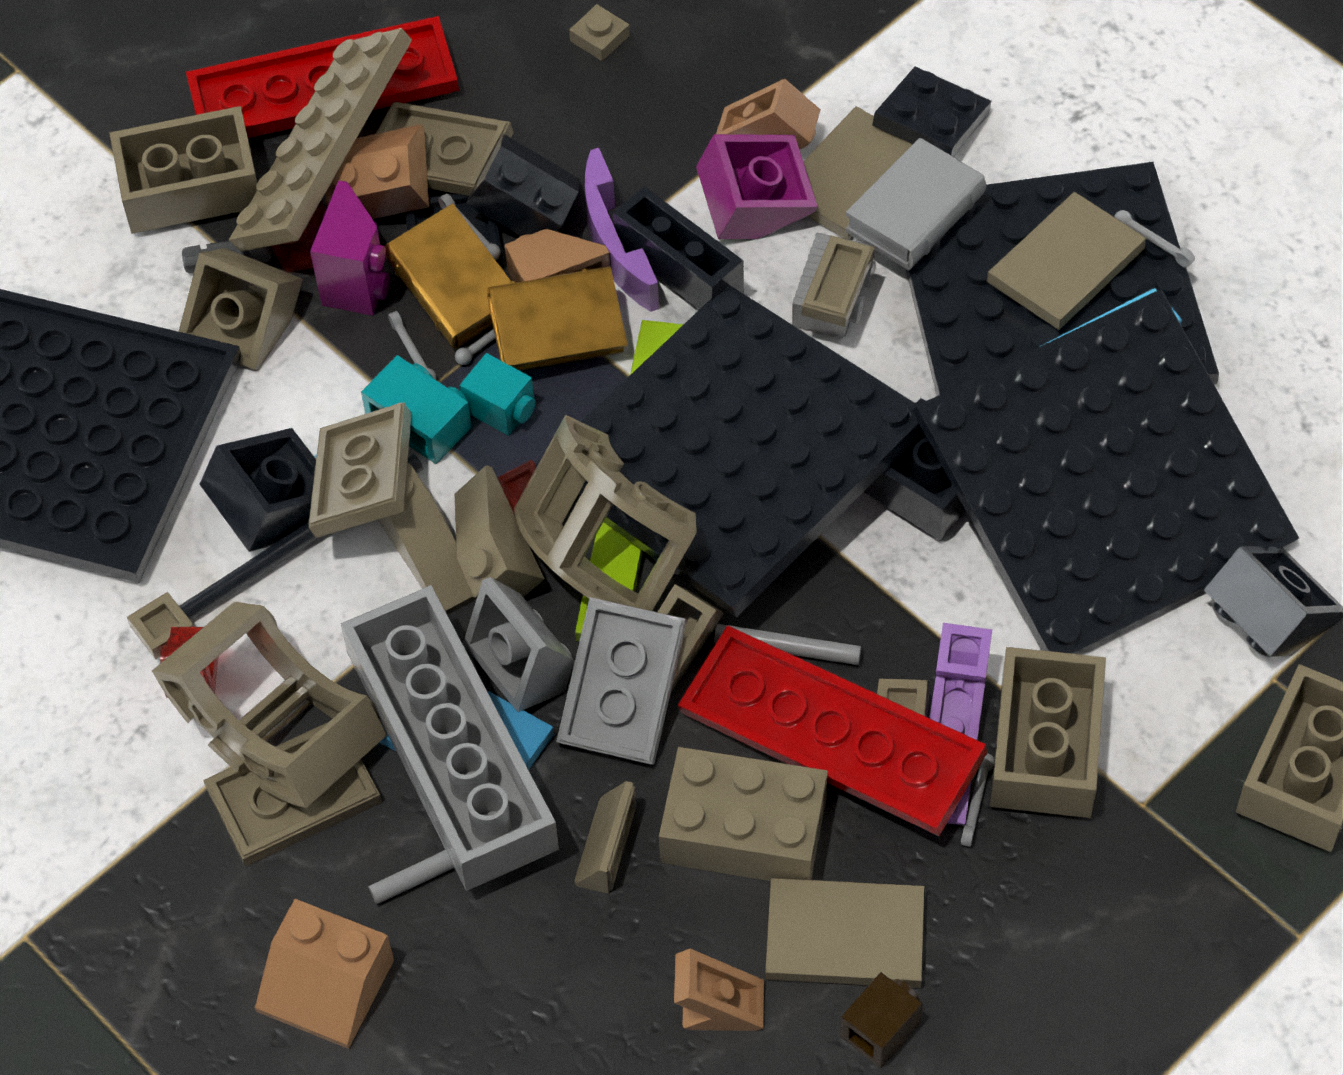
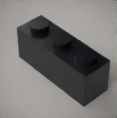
[613,186,744,309]

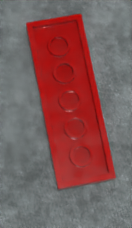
[186,16,459,138]
[678,625,988,836]

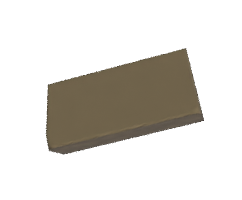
[574,781,637,894]

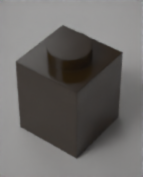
[840,972,922,1068]

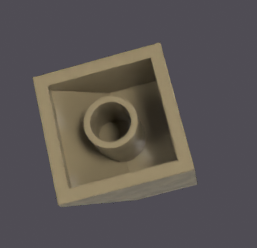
[179,248,303,370]

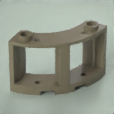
[514,415,697,611]
[152,602,387,808]

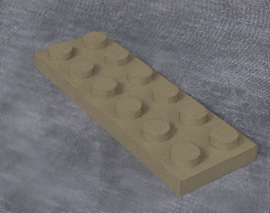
[229,28,412,251]

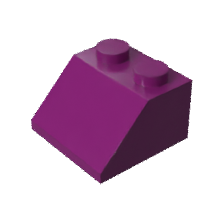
[696,134,818,239]
[310,180,390,316]

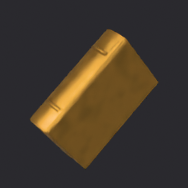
[385,204,511,349]
[487,267,628,371]

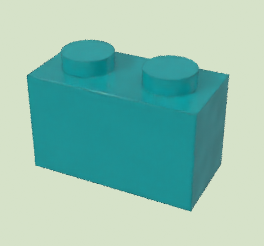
[361,355,472,464]

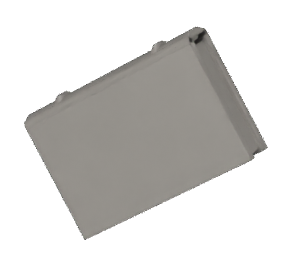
[846,138,986,270]

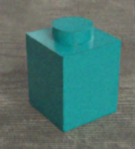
[459,353,536,436]

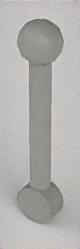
[438,193,501,260]
[1114,210,1195,268]
[388,311,437,380]
[455,329,496,365]
[961,753,994,847]

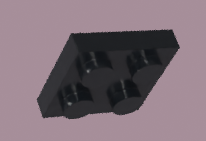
[872,66,992,157]

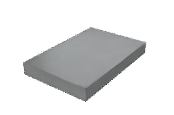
[556,597,687,765]

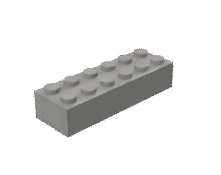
[341,585,559,891]

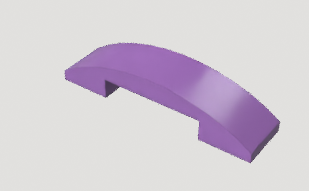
[585,148,659,312]
[930,623,993,826]

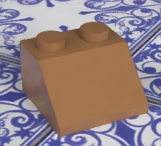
[325,124,429,219]
[255,899,394,1049]

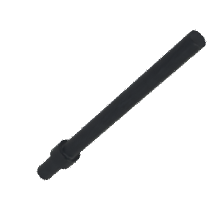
[179,454,424,621]

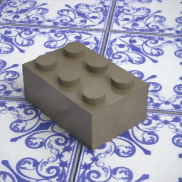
[109,106,257,234]
[990,647,1106,818]
[1236,664,1343,852]
[659,747,828,881]

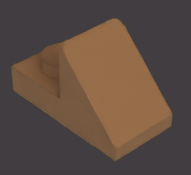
[674,949,764,1031]

